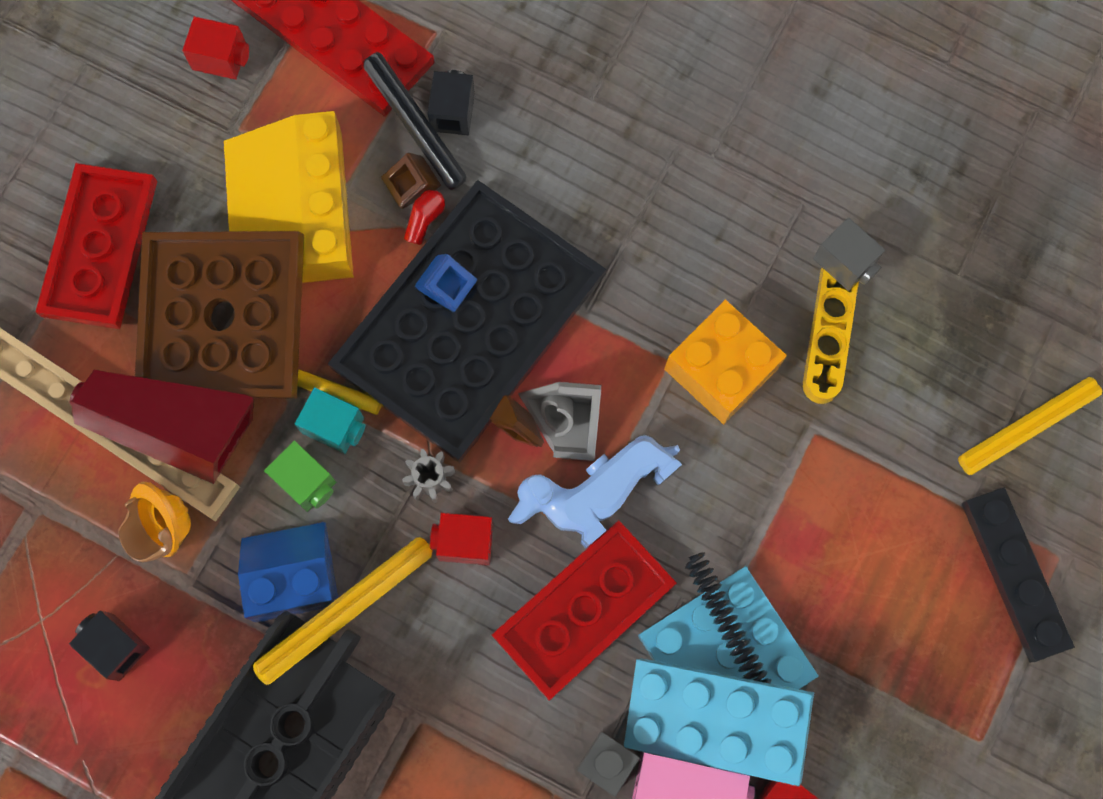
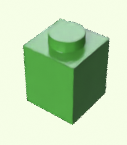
[264,440,337,512]

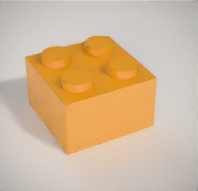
[664,299,787,425]

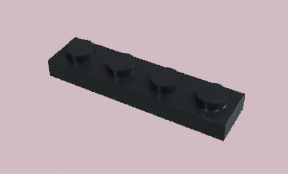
[961,487,1075,663]

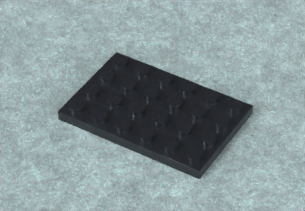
[328,180,606,463]

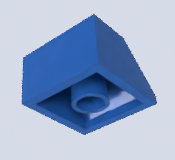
[238,522,338,623]

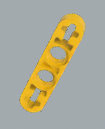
[803,268,859,404]

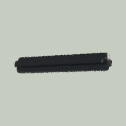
[363,52,466,190]

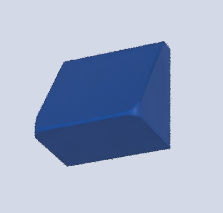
[415,254,478,312]

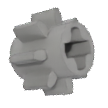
[402,449,455,503]

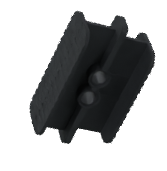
[155,611,395,799]

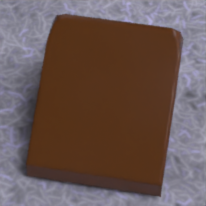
[381,153,441,209]
[490,395,544,447]

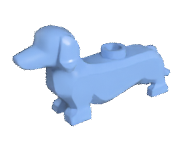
[508,435,682,549]

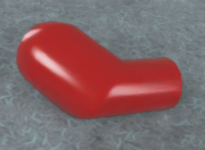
[404,190,445,245]

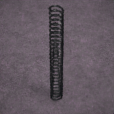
[685,552,772,684]

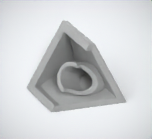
[518,382,602,461]

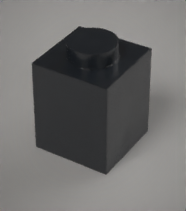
[428,70,475,136]
[69,610,150,681]

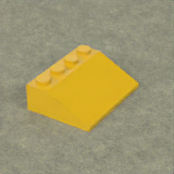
[224,111,354,283]

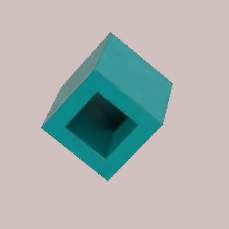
[295,387,366,454]

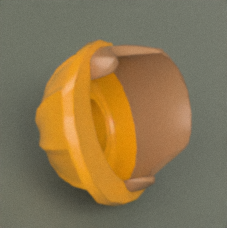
[118,482,191,562]

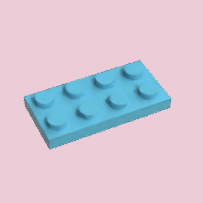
[624,658,814,786]

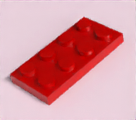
[35,163,157,329]
[491,520,677,701]

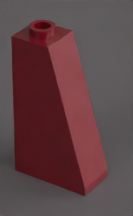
[69,370,254,484]

